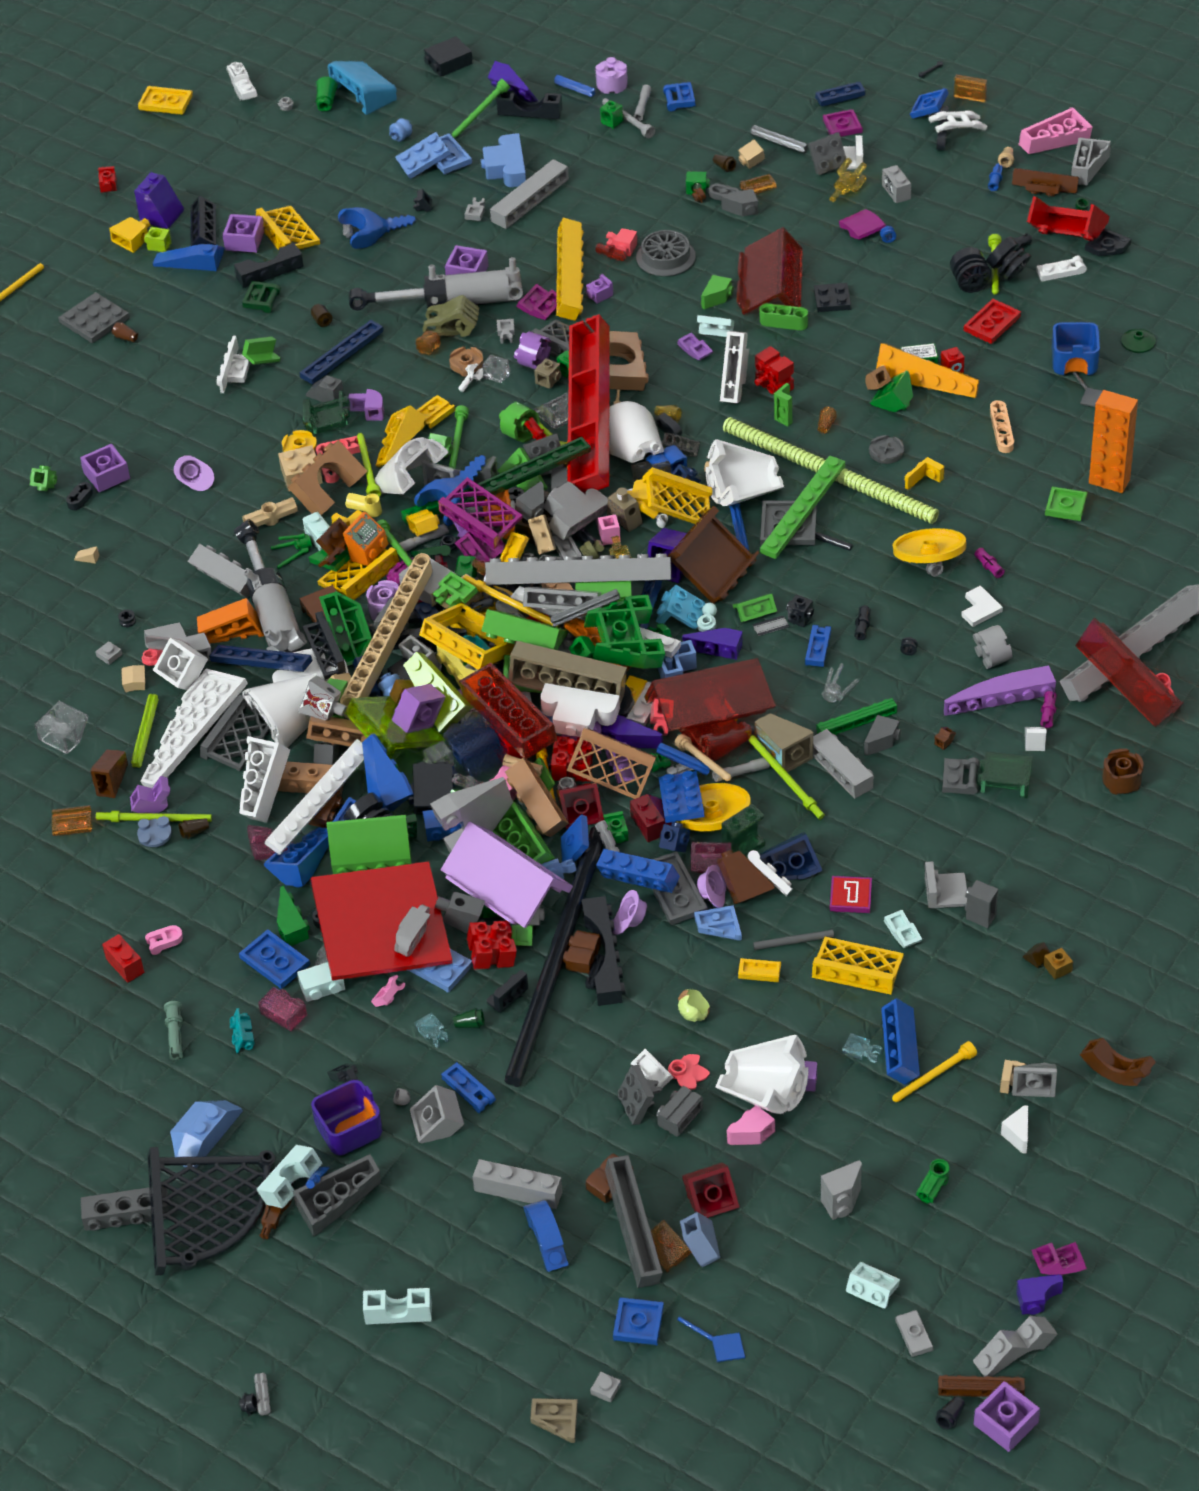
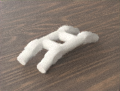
[929,110,987,133]

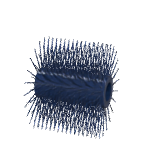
[443,712,508,781]

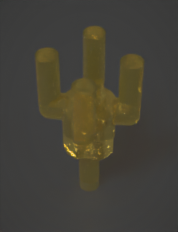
[829,158,867,202]

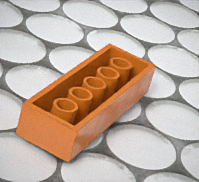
[1089,390,1138,493]

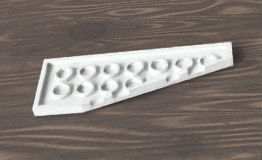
[141,669,248,788]

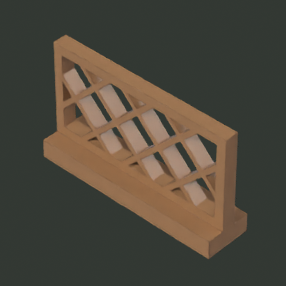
[567,727,657,799]

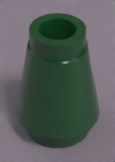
[453,1008,485,1028]

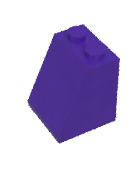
[134,172,184,229]
[647,528,687,583]

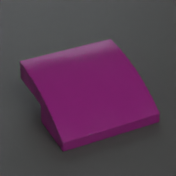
[839,209,886,239]
[516,284,557,320]
[455,520,505,571]
[1032,1242,1087,1275]

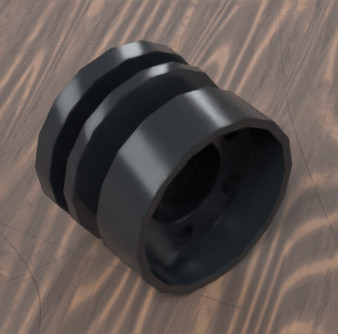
[986,236,1031,282]
[950,247,992,293]
[343,792,394,821]

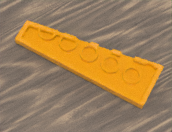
[876,343,980,398]

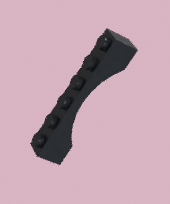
[582,896,625,1006]

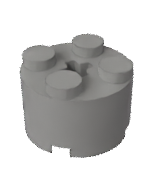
[973,625,1013,669]

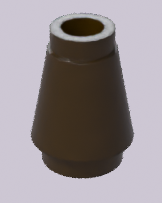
[713,154,737,172]
[179,818,209,839]

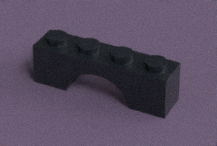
[496,90,562,119]
[234,243,304,288]

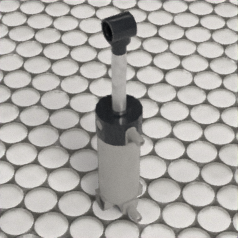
[349,257,523,311]
[234,519,307,653]

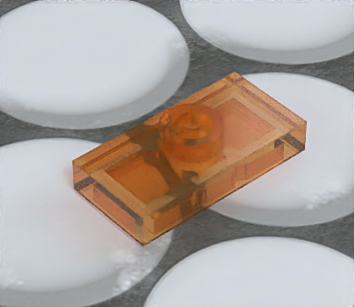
[740,174,776,193]

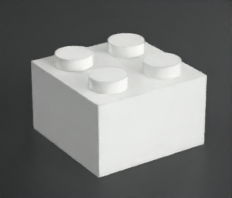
[153,638,208,690]

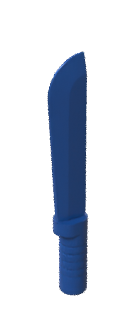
[306,1167,329,1189]

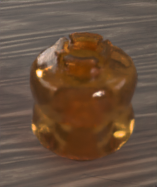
[416,330,440,355]

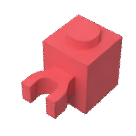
[606,228,638,256]
[650,699,674,736]

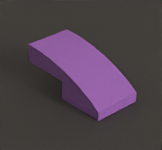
[677,333,713,360]

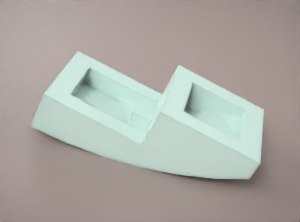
[884,910,922,948]

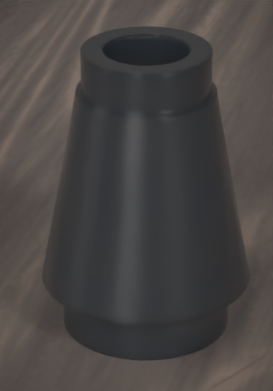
[935,1396,965,1430]

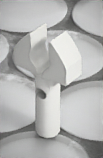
[458,364,483,392]

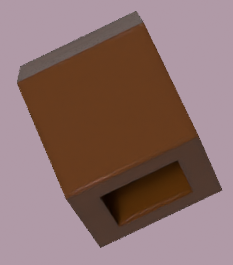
[934,727,956,750]

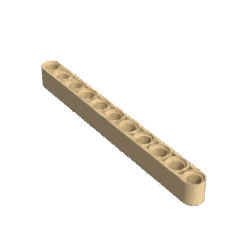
[340,553,433,719]

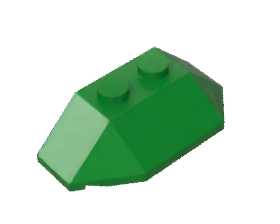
[319,591,372,666]

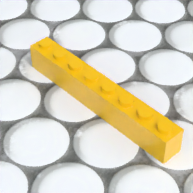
[556,218,583,321]

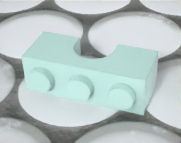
[257,1145,322,1208]
[363,1288,432,1324]

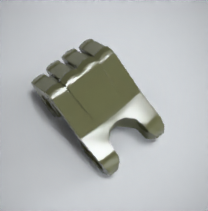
[423,295,479,337]

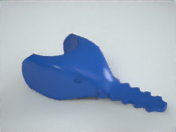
[338,207,416,249]
[414,455,486,527]

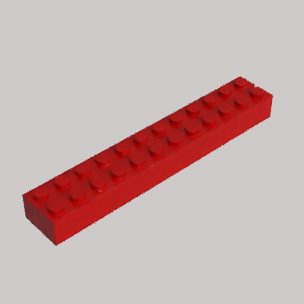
[567,314,610,494]

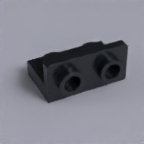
[486,970,529,1013]

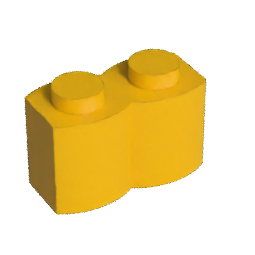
[406,509,440,537]

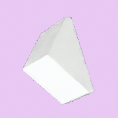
[1025,727,1046,751]
[1001,1106,1028,1153]

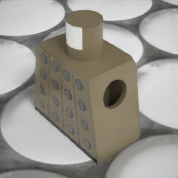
[607,488,643,532]

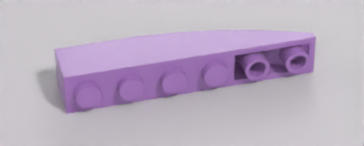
[944,666,1056,716]

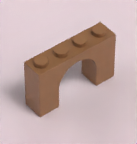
[609,331,648,391]
[288,440,367,515]

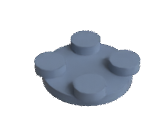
[137,816,172,847]

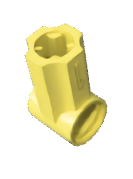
[345,493,382,517]

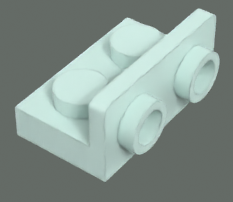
[697,315,734,337]
[846,1262,900,1309]

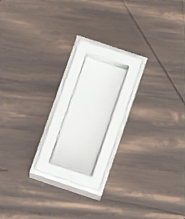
[631,1049,673,1088]

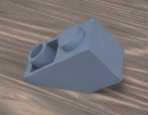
[680,1212,720,1267]

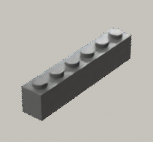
[605,1155,662,1288]

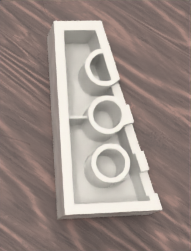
[239,736,290,823]

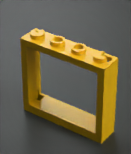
[419,603,517,670]

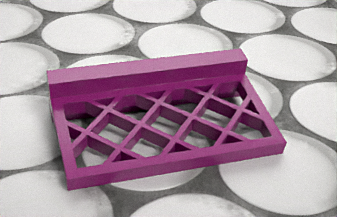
[438,477,522,549]

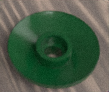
[1121,329,1156,353]

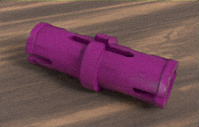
[974,548,1005,578]
[1040,691,1057,728]

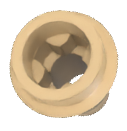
[998,147,1014,168]

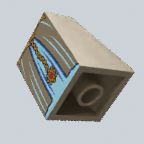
[755,713,813,772]

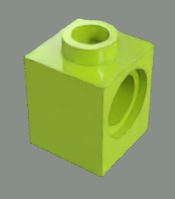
[144,227,172,252]

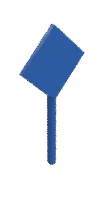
[678,1317,745,1362]

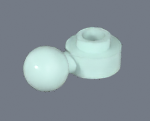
[697,603,717,632]

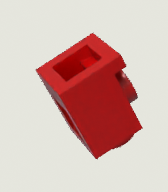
[98,166,117,192]

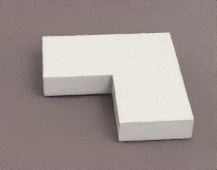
[962,586,1003,627]

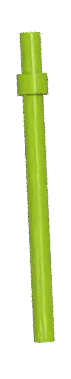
[748,735,825,820]
[96,811,212,822]

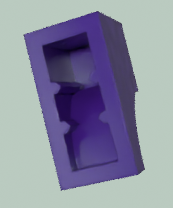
[1016,1275,1063,1315]

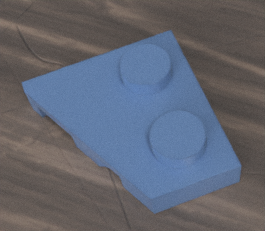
[694,905,742,940]

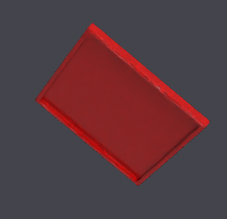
[311,862,452,981]

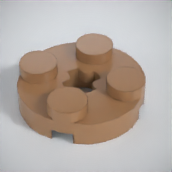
[449,347,484,377]

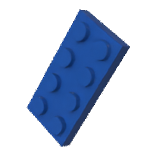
[658,771,705,823]

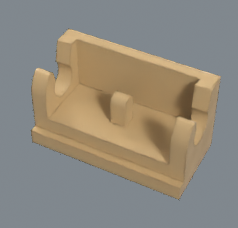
[528,515,556,555]

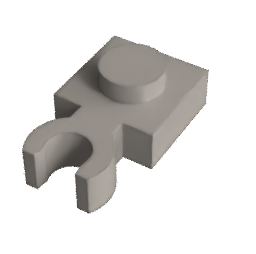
[464,197,485,221]
[497,319,515,344]

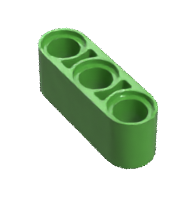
[760,304,808,330]

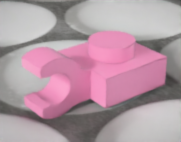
[371,975,405,1007]

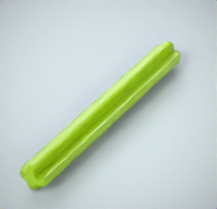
[131,694,159,768]

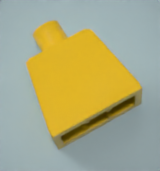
[109,217,150,253]

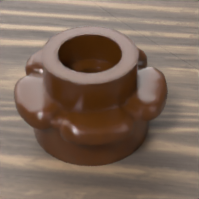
[692,187,706,203]

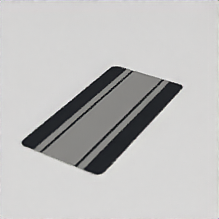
[753,616,789,636]

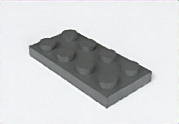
[651,851,708,925]

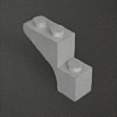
[144,622,211,661]
[973,1316,1057,1377]

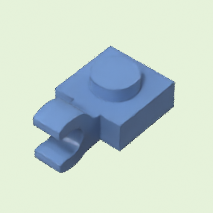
[541,858,577,879]

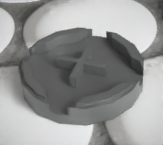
[869,435,904,464]

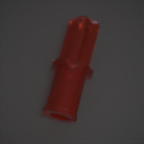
[595,243,627,261]

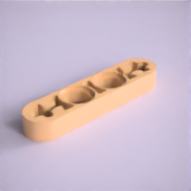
[990,400,1014,453]

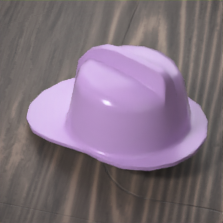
[174,455,214,491]
[697,865,726,908]
[612,890,647,935]

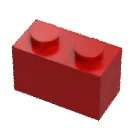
[102,934,145,983]

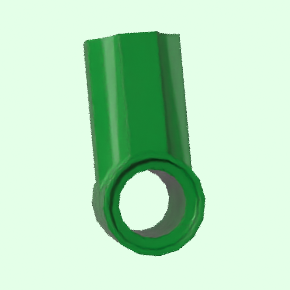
[916,1159,949,1204]

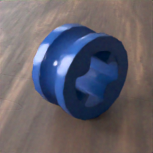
[880,226,896,243]

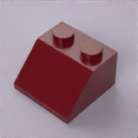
[556,782,604,829]
[630,794,672,842]
[682,1163,739,1218]

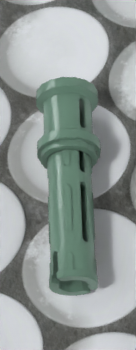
[164,1001,183,1060]

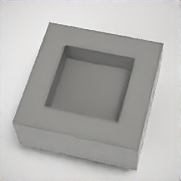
[95,641,122,665]
[590,1372,621,1403]

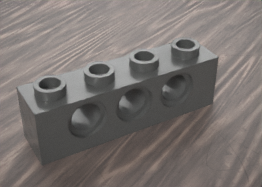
[81,1186,171,1231]

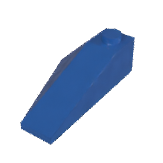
[153,244,225,271]
[362,734,413,811]
[264,827,329,887]

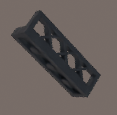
[191,195,216,246]
[303,611,346,680]

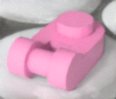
[145,925,183,955]

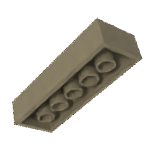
[509,641,627,704]

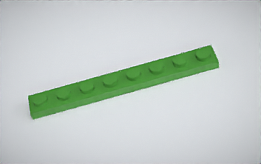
[760,455,845,559]

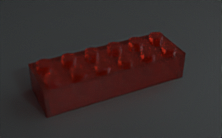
[459,663,557,759]

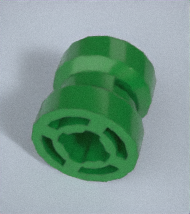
[649,753,671,773]

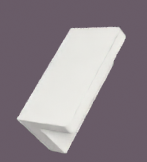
[843,136,863,169]

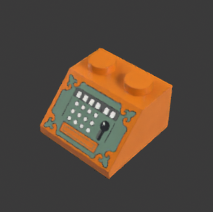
[343,512,389,566]

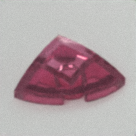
[247,825,293,860]

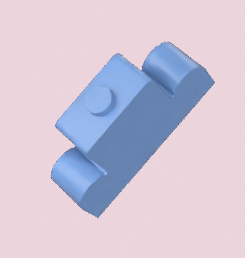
[481,133,526,187]

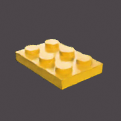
[138,86,193,114]

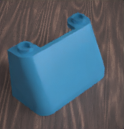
[328,61,397,115]

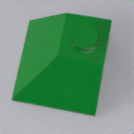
[870,370,913,412]

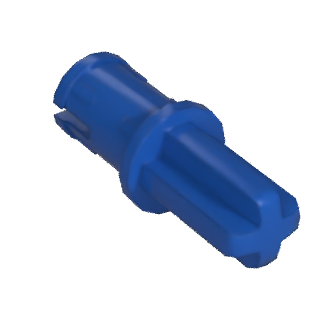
[988,164,1003,191]

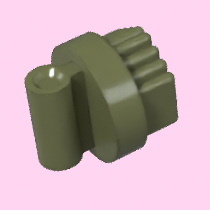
[580,540,604,559]

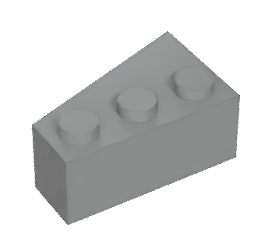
[1071,138,1111,185]

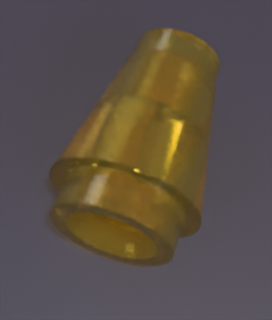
[654,405,682,421]

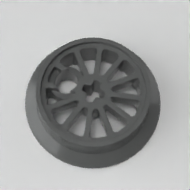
[636,230,696,276]

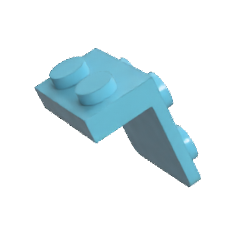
[656,585,706,629]

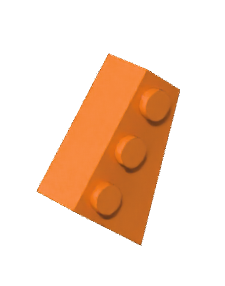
[197,598,264,644]

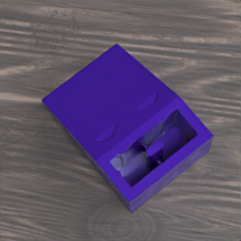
[487,61,538,102]

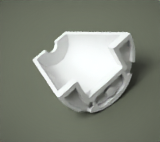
[609,401,664,463]
[375,437,448,494]
[706,440,784,506]
[242,673,318,748]
[715,1035,808,1114]

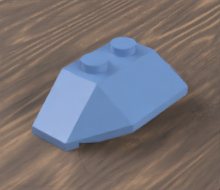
[170,1100,243,1168]

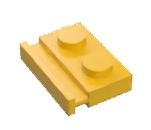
[417,395,455,428]

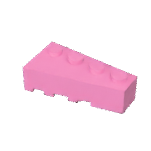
[1019,107,1092,154]

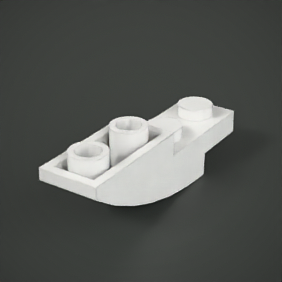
[227,62,257,100]

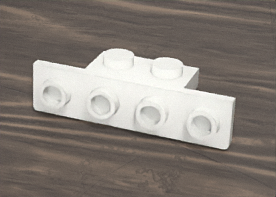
[217,336,251,393]

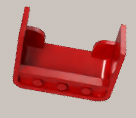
[1027,196,1110,241]

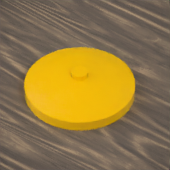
[893,528,967,563]
[676,783,751,831]

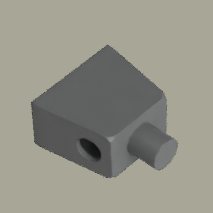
[435,892,485,934]

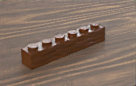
[938,1375,1025,1397]

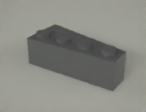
[293,1154,381,1237]

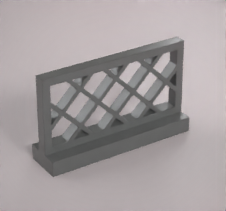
[531,320,569,357]
[200,694,271,771]

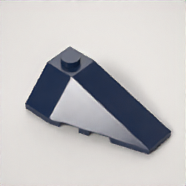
[759,832,823,880]

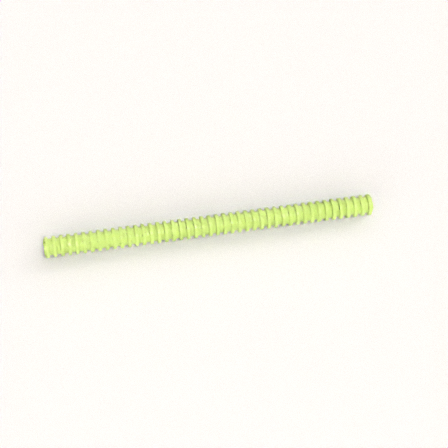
[723,417,939,524]

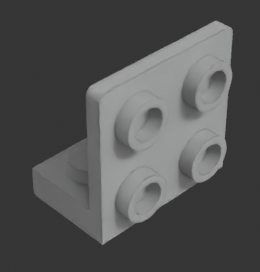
[925,862,967,908]

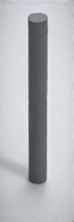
[753,929,834,950]

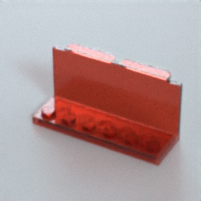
[737,227,803,315]
[1075,618,1183,727]
[644,658,775,731]

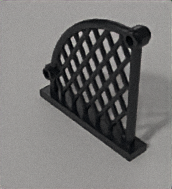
[147,1147,275,1276]

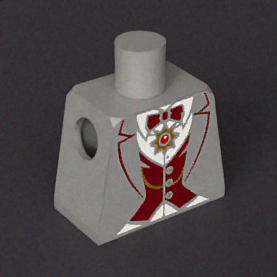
[298,675,347,720]

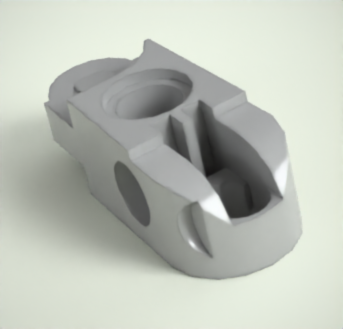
[394,904,430,957]

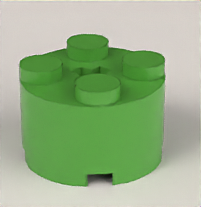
[499,402,540,442]

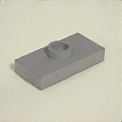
[895,1310,933,1357]

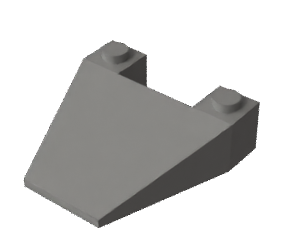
[430,777,513,853]

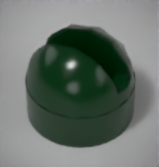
[1075,198,1089,211]

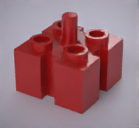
[754,346,794,395]
[551,736,594,782]
[467,921,517,969]

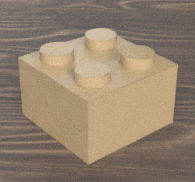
[278,445,323,491]

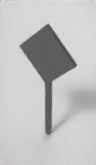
[1072,372,1102,407]

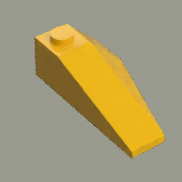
[376,405,426,468]

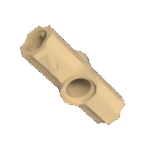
[242,497,298,527]

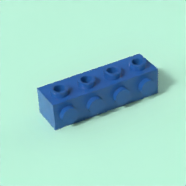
[596,849,680,893]
[881,998,920,1085]

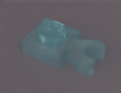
[415,1012,449,1048]
[842,1033,882,1063]

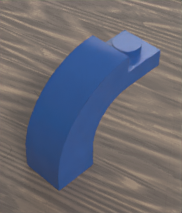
[523,1200,568,1272]

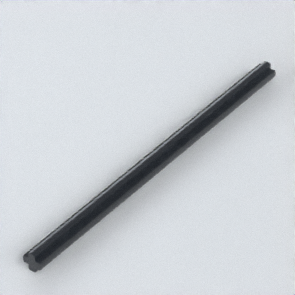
[504,826,603,1087]

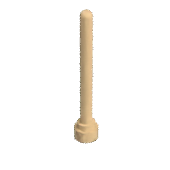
[675,734,731,781]

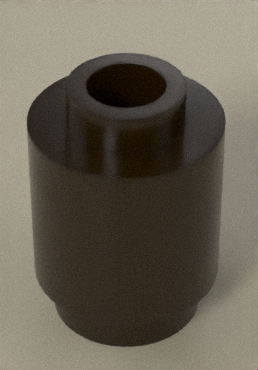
[311,304,333,327]

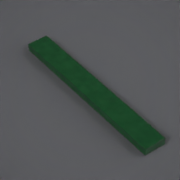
[459,437,591,508]

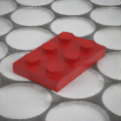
[963,299,1021,344]

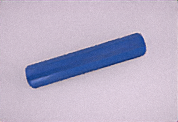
[554,75,595,97]
[656,743,710,775]

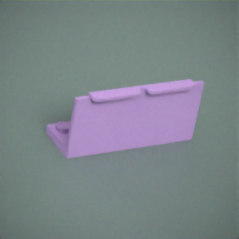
[441,821,573,928]

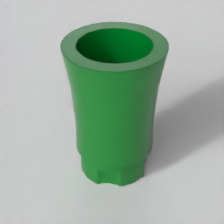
[316,77,338,112]

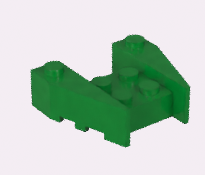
[584,595,665,669]

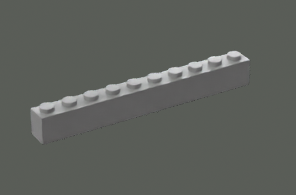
[485,554,672,585]
[1059,584,1199,702]

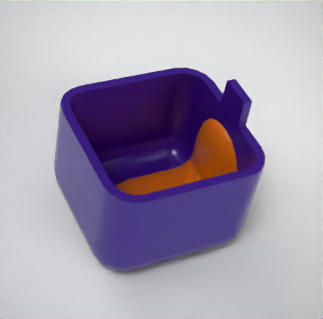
[311,1080,383,1156]

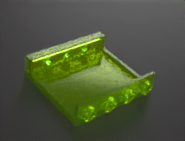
[345,696,446,759]

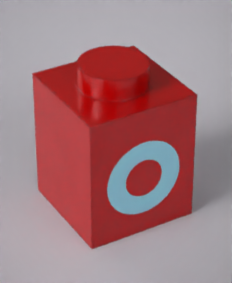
[941,347,965,373]

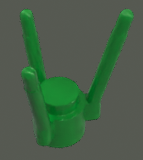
[271,533,312,568]

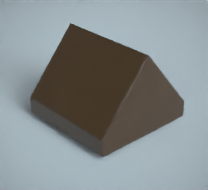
[1022,942,1050,968]

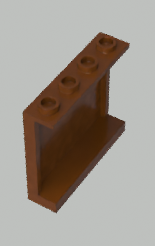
[667,506,760,603]

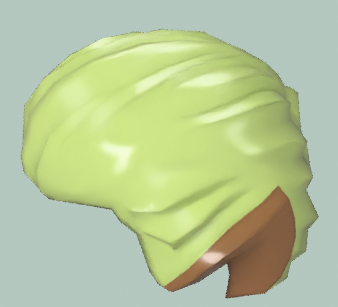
[678,989,710,1022]

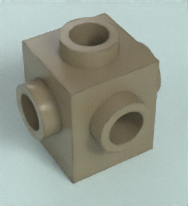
[534,358,562,389]

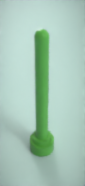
[452,79,510,138]
[449,405,469,468]
[377,520,412,567]

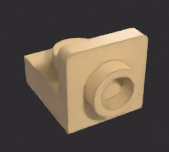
[1000,1060,1026,1094]

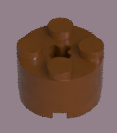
[1102,749,1143,795]

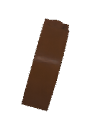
[1080,1038,1156,1086]

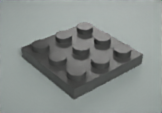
[58,292,130,343]
[760,501,817,545]

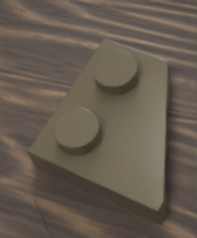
[530,1398,578,1443]

